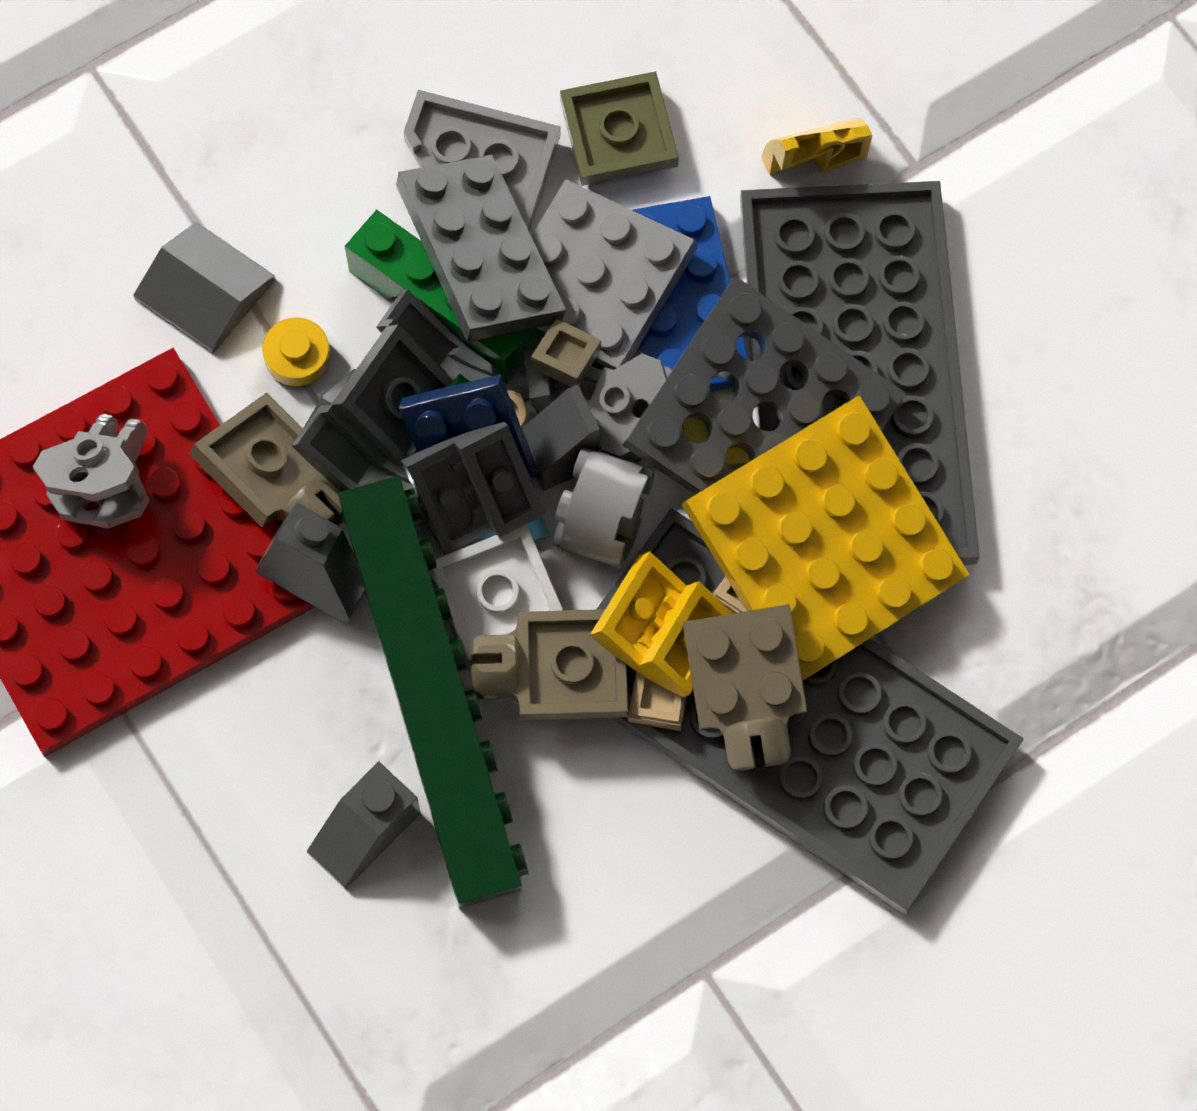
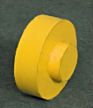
[262,317,330,386]

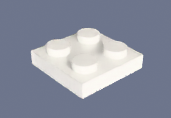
[430,524,563,661]

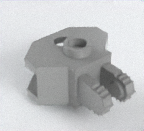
[558,354,672,464]
[33,414,150,528]

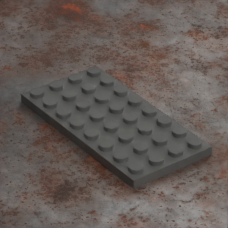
[740,181,980,565]
[597,508,1024,915]

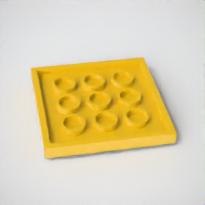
[682,395,970,681]

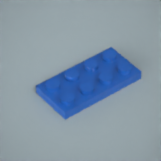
[632,196,748,392]

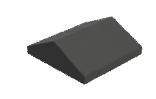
[133,222,276,353]

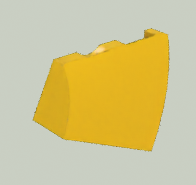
[761,118,873,175]

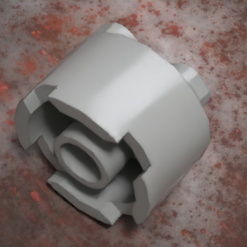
[553,447,654,569]

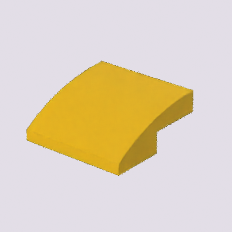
[590,551,733,697]

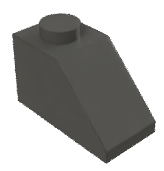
[522,385,600,491]
[255,502,365,624]
[307,761,421,889]

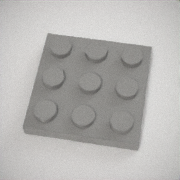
[531,179,698,370]

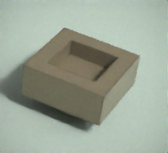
[531,319,601,387]

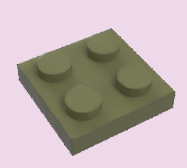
[560,71,679,186]

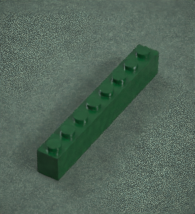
[338,475,529,909]

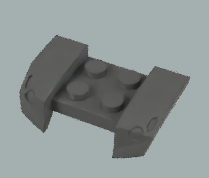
[291,289,500,503]

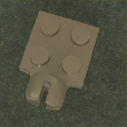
[190,392,344,527]
[682,604,807,771]
[471,609,628,721]

